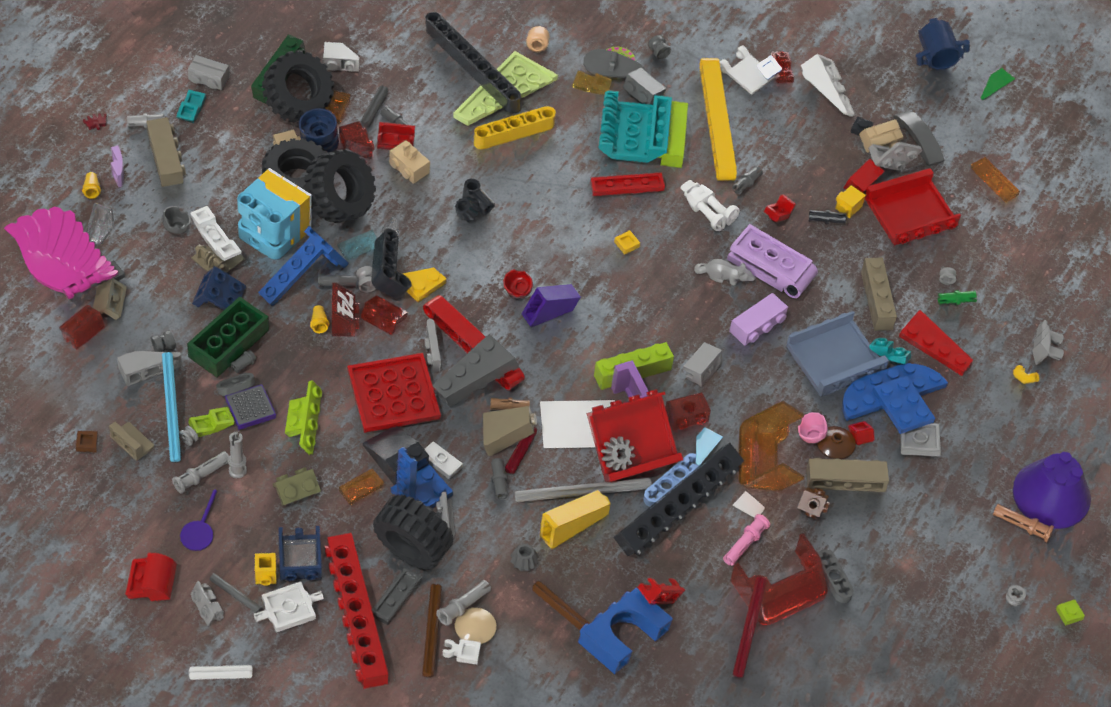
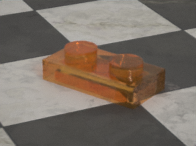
[326,90,351,124]
[339,468,384,505]

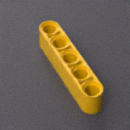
[474,106,556,150]

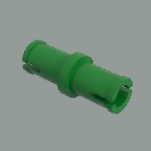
[937,290,977,305]

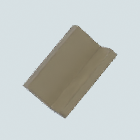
[91,278,127,320]
[109,422,154,461]

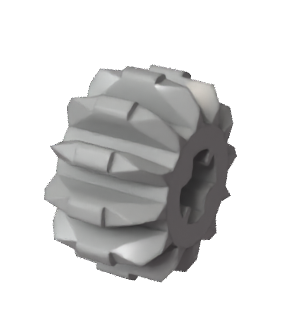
[601,437,635,470]

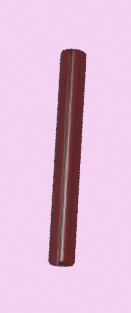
[733,577,767,678]

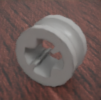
[939,267,956,285]
[179,426,198,446]
[1006,585,1026,606]

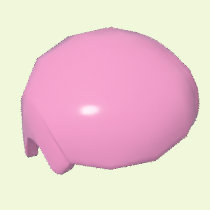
[798,412,828,443]

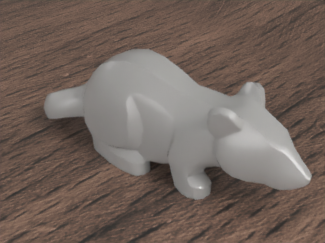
[694,259,756,285]

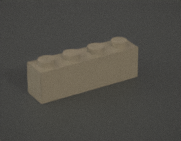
[146,117,186,187]
[861,257,897,331]
[806,458,889,492]

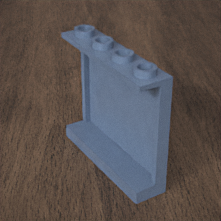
[786,311,889,397]

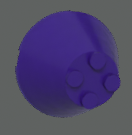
[1013,452,1091,529]

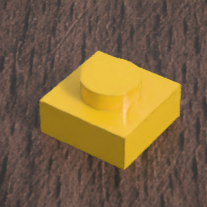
[614,230,640,255]

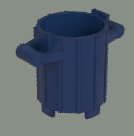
[916,18,970,70]

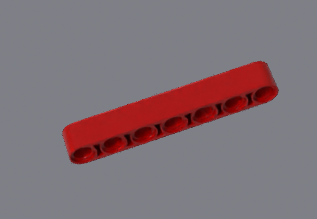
[423,295,525,391]

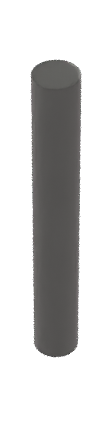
[209,573,262,613]

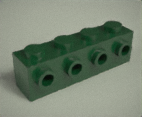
[251,34,306,104]

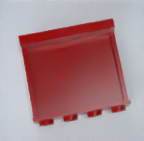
[865,168,961,246]
[586,389,683,482]

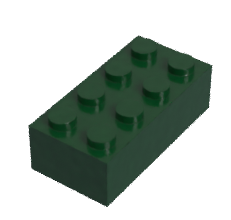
[187,297,269,378]

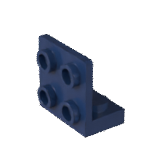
[192,266,246,310]

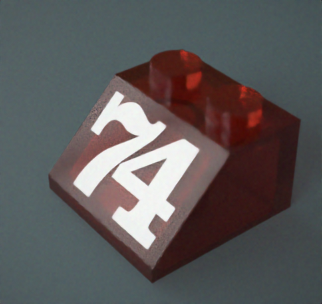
[332,283,359,337]

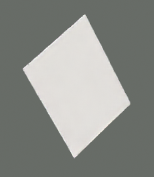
[540,400,615,448]

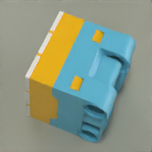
[237,168,312,260]

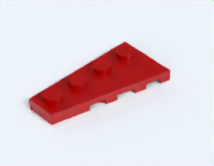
[899,310,973,376]

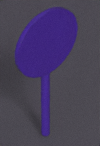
[180,490,217,551]

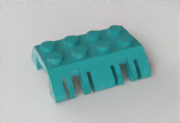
[598,91,672,163]

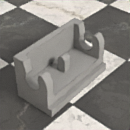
[683,342,723,387]

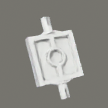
[254,582,323,633]

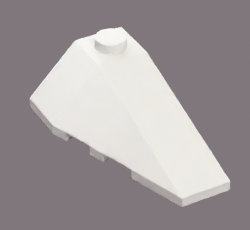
[801,54,854,117]

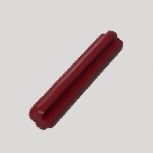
[505,427,537,475]

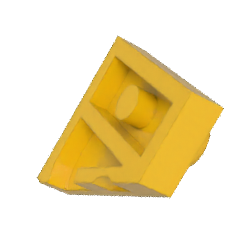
[403,267,447,303]

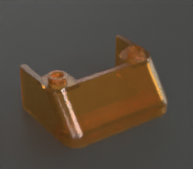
[739,401,804,491]

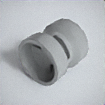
[356,266,376,293]

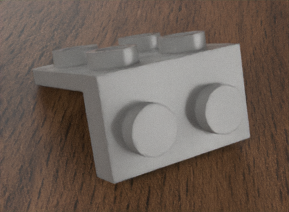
[868,142,922,171]

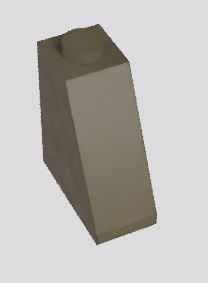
[483,406,537,456]

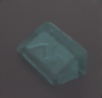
[337,230,377,260]

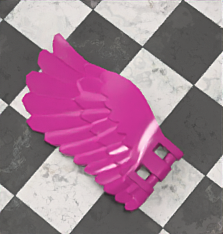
[4,206,118,299]

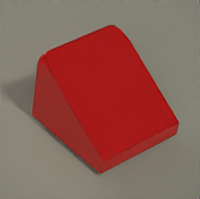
[848,421,874,445]

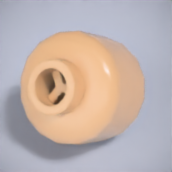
[526,26,550,52]

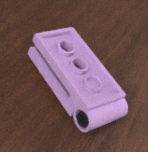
[727,224,818,298]

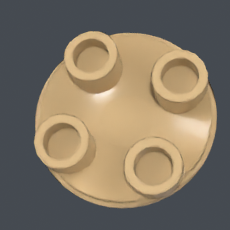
[455,608,496,644]

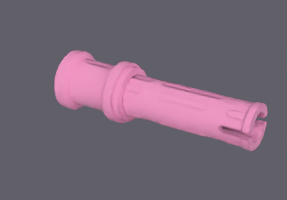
[723,514,770,566]

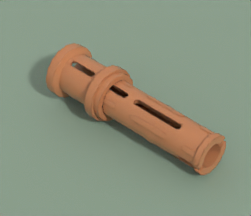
[993,504,1054,542]

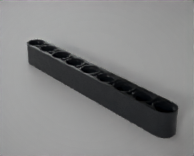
[425,12,522,113]

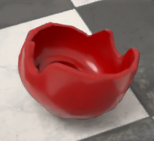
[503,269,533,298]

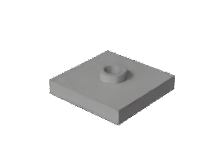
[900,423,941,456]

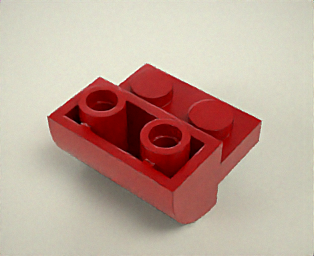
[125,553,177,601]

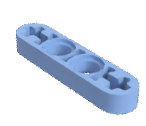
[643,453,702,507]

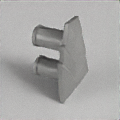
[1032,320,1064,365]

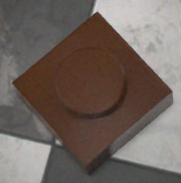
[76,431,98,452]

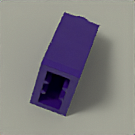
[521,284,581,327]

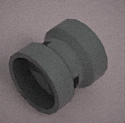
[648,35,671,59]
[151,330,176,352]

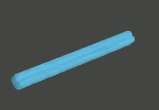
[162,352,181,462]

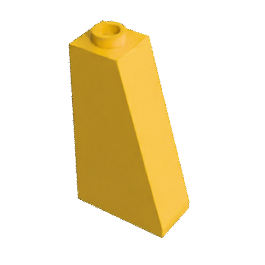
[540,490,610,549]

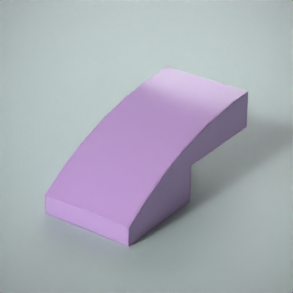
[111,145,124,187]

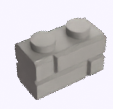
[188,55,230,90]

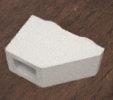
[323,42,359,72]

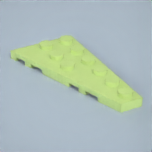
[453,51,558,126]

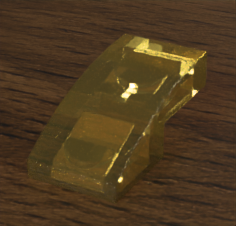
[571,70,612,94]

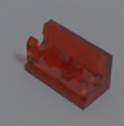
[59,305,105,350]

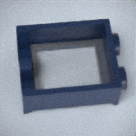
[279,526,322,581]

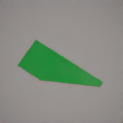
[981,68,1015,100]

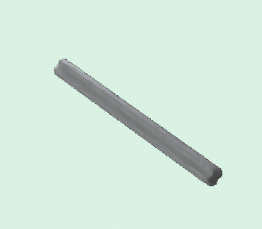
[515,478,652,502]

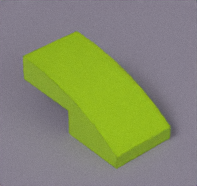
[188,407,235,437]

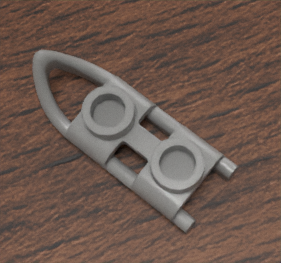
[436,492,455,538]

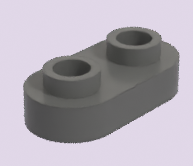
[216,373,255,397]

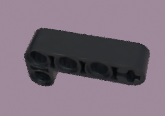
[371,228,412,299]

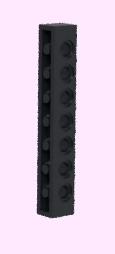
[613,443,744,556]

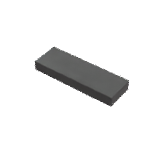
[372,567,422,625]

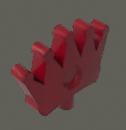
[83,113,107,130]

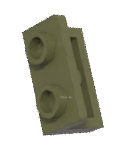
[272,467,321,506]

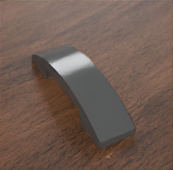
[894,110,945,166]

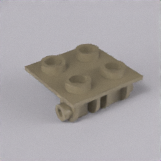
[191,244,245,273]

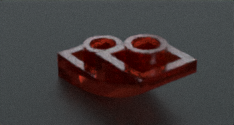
[771,51,794,83]

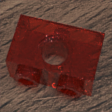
[665,392,711,431]

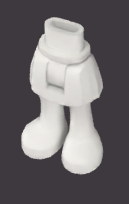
[681,180,740,231]

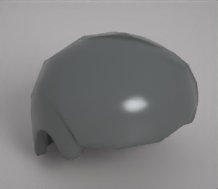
[162,206,191,234]

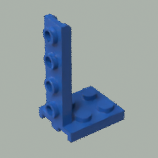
[258,226,349,306]
[391,447,453,508]

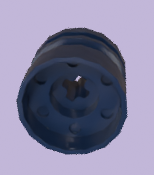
[299,108,339,153]

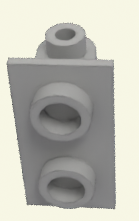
[191,581,224,626]

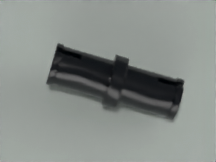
[809,209,846,224]

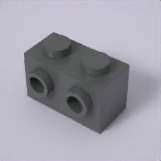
[622,68,666,105]

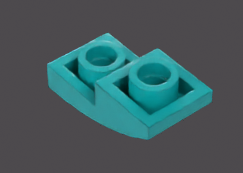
[869,338,911,364]

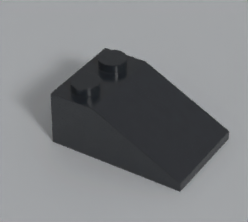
[363,426,429,485]

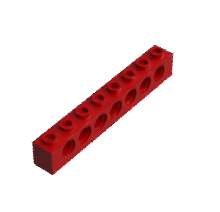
[324,533,388,689]

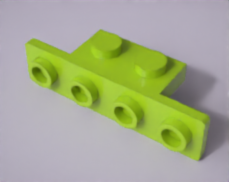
[285,380,322,455]

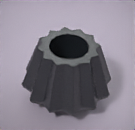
[455,197,480,222]

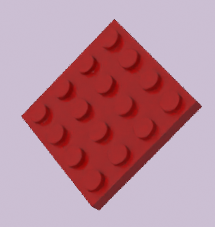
[347,353,441,433]

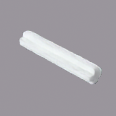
[189,665,252,679]

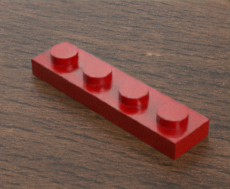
[590,172,665,196]

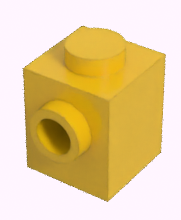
[835,185,865,218]
[255,553,276,585]

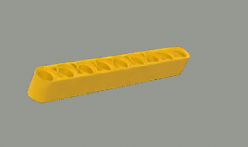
[700,58,737,181]

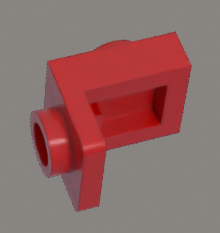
[764,194,796,222]

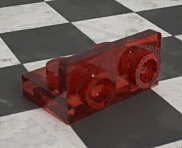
[361,295,408,335]

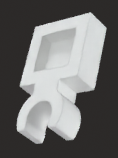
[443,639,481,665]

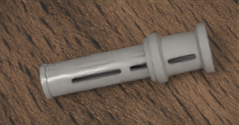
[228,432,247,478]
[172,451,229,494]
[437,580,491,625]

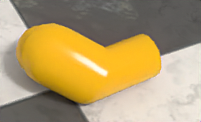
[1013,365,1039,384]

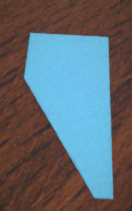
[696,427,723,465]

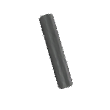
[361,85,388,127]

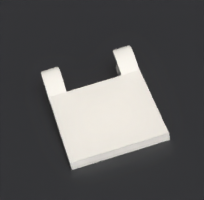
[719,46,775,95]

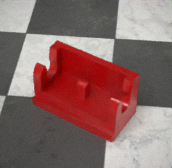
[377,122,415,150]
[843,159,884,193]
[638,578,685,604]

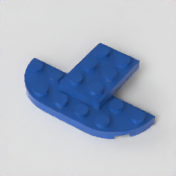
[842,363,948,434]

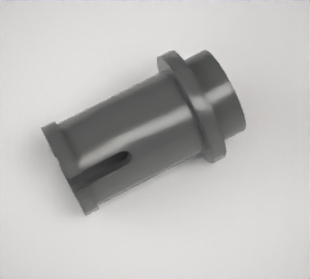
[230,350,256,373]

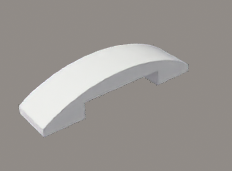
[190,206,242,261]

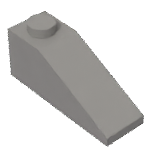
[117,351,182,386]

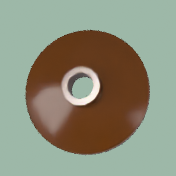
[817,426,856,459]

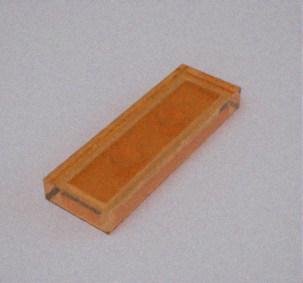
[971,157,1020,202]

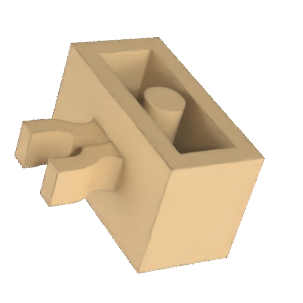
[389,141,430,184]

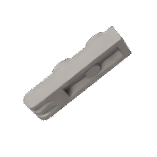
[424,319,441,372]

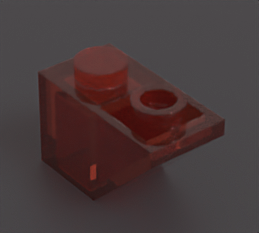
[339,121,375,159]

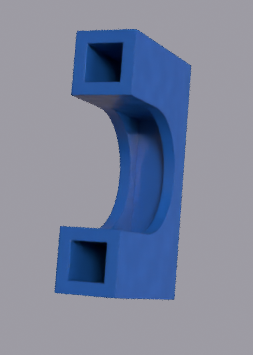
[578,587,673,674]

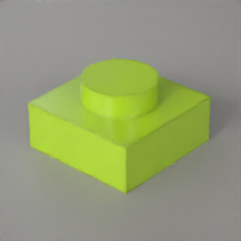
[1056,599,1085,626]

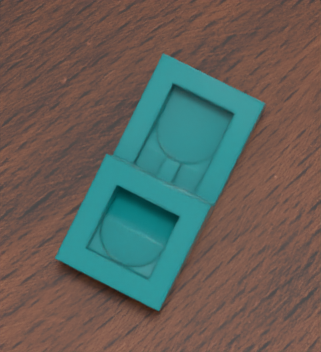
[176,90,206,123]

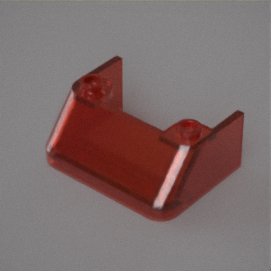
[730,533,828,625]

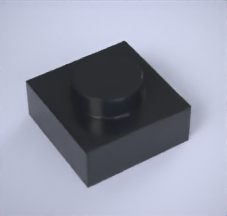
[850,116,874,136]

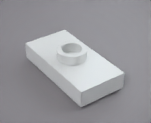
[424,441,463,480]

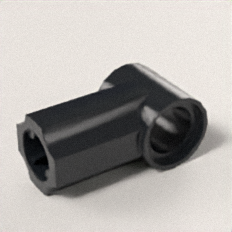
[462,179,495,215]

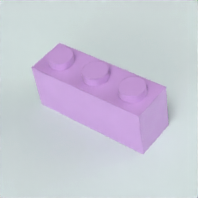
[729,293,788,346]

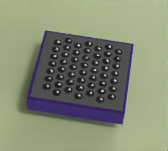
[225,384,276,430]

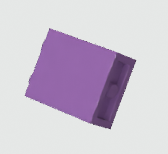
[611,360,648,397]

